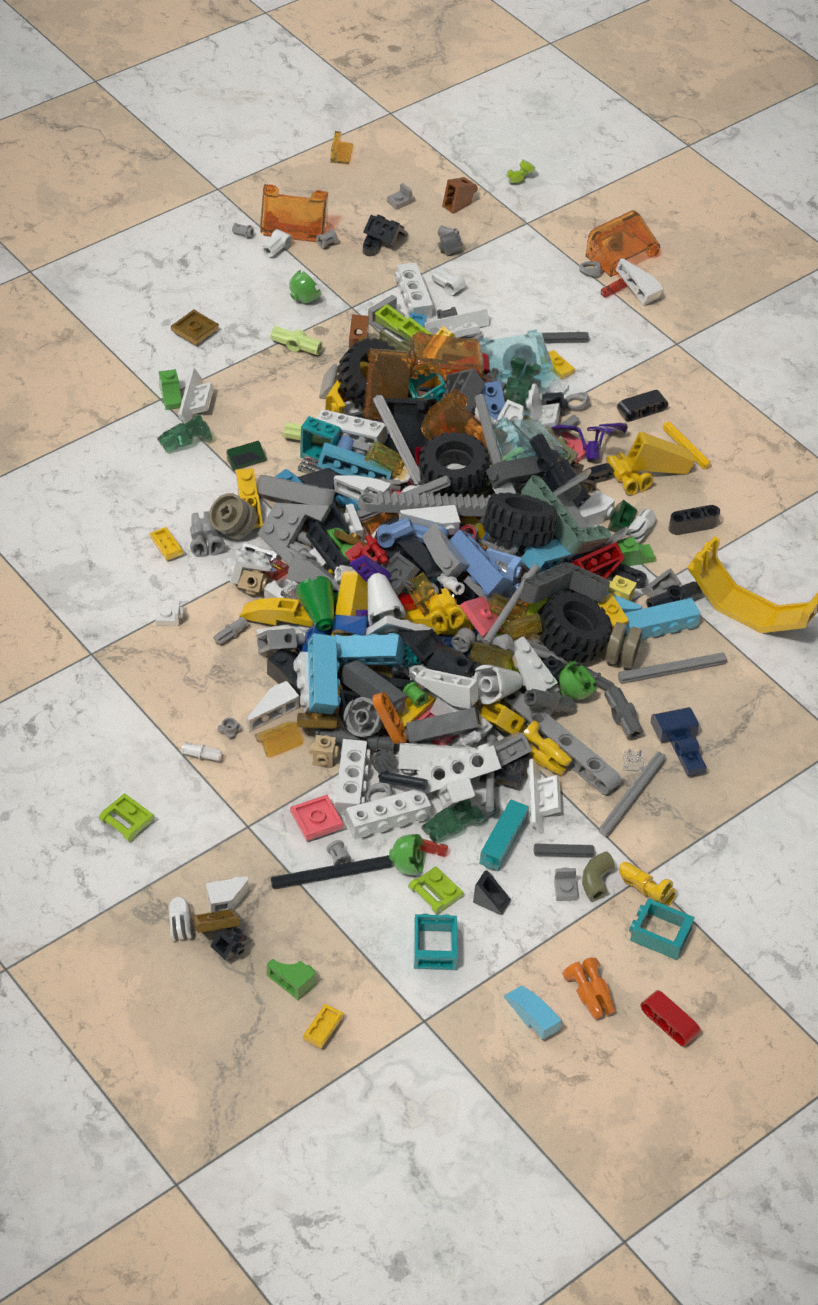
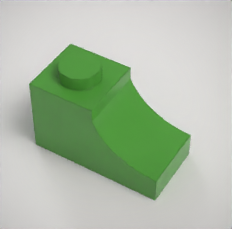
[159,369,182,410]
[617,537,655,566]
[267,959,316,1000]

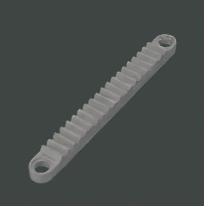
[358,491,491,517]

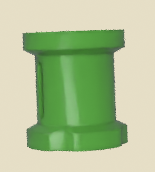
[403,682,429,707]

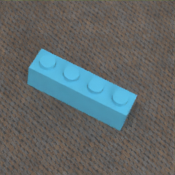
[317,442,393,479]
[522,539,584,574]
[625,598,701,640]
[308,633,340,715]
[334,633,405,666]

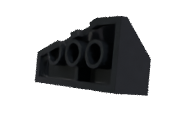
[267,649,324,714]

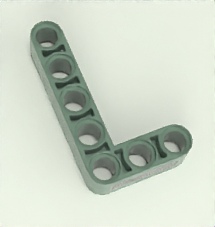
[521,476,611,554]

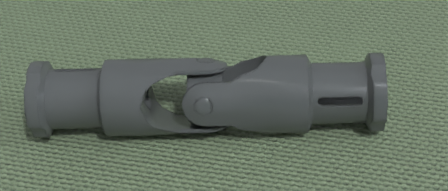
[315,728,395,753]

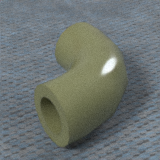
[582,851,615,902]

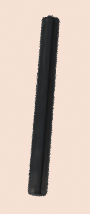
[270,855,392,889]

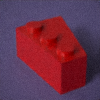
[572,542,625,579]

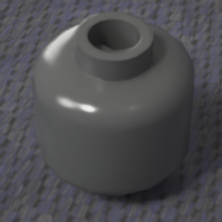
[438,231,463,255]

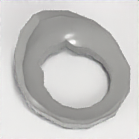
[579,261,602,277]
[565,392,590,410]
[489,634,515,654]
[364,783,394,803]

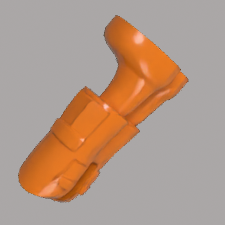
[562,958,615,1020]

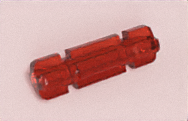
[600,278,627,297]
[420,839,448,857]

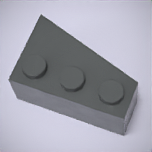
[441,368,485,423]

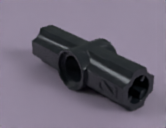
[529,433,569,489]
[646,581,702,608]

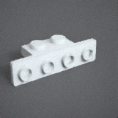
[424,309,489,341]
[178,368,214,426]
[527,759,561,833]

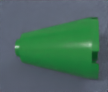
[296,576,334,631]

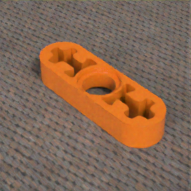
[372,692,407,745]

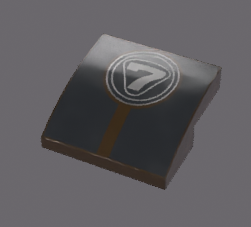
[479,753,531,788]

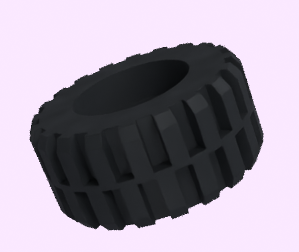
[337,338,407,409]
[420,432,490,497]
[483,492,558,547]
[536,591,612,663]

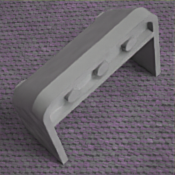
[553,468,628,557]

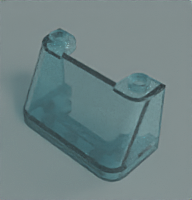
[474,330,553,381]
[493,417,566,461]

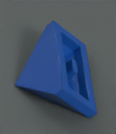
[332,615,368,636]

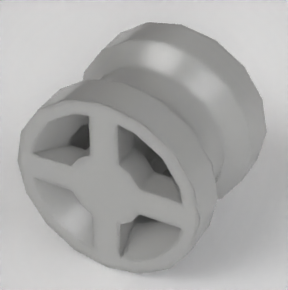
[451,628,476,652]

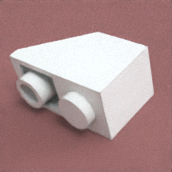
[206,876,248,912]

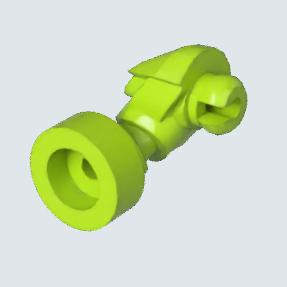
[506,159,536,183]

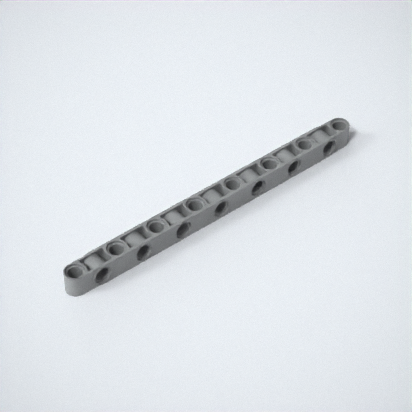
[437,634,622,794]

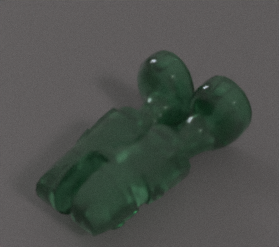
[504,357,542,406]
[157,414,213,452]
[421,798,484,843]

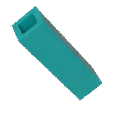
[479,799,529,871]

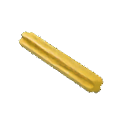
[662,421,711,469]

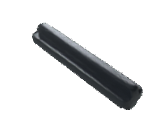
[378,771,429,791]

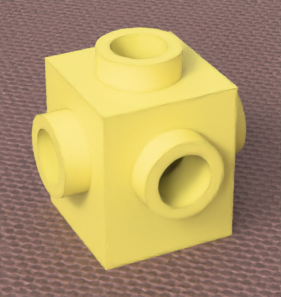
[608,575,637,601]

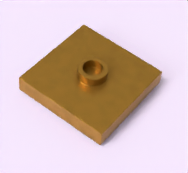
[171,309,219,345]
[333,529,373,553]
[297,712,337,729]
[192,908,240,933]

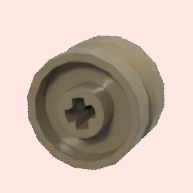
[209,493,257,540]
[605,622,643,669]

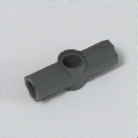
[604,686,643,741]
[524,688,575,714]

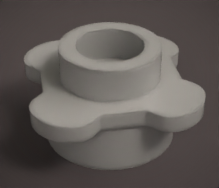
[218,718,241,738]

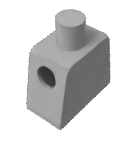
[256,629,305,654]

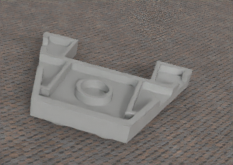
[258,503,331,565]

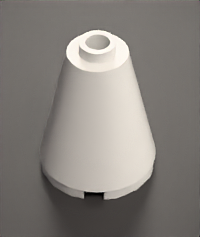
[368,573,406,626]
[471,664,523,704]

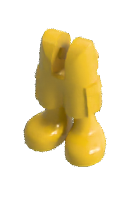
[606,452,654,496]
[428,588,465,631]
[523,720,572,776]
[619,862,677,906]

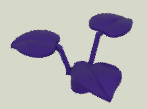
[551,423,628,460]

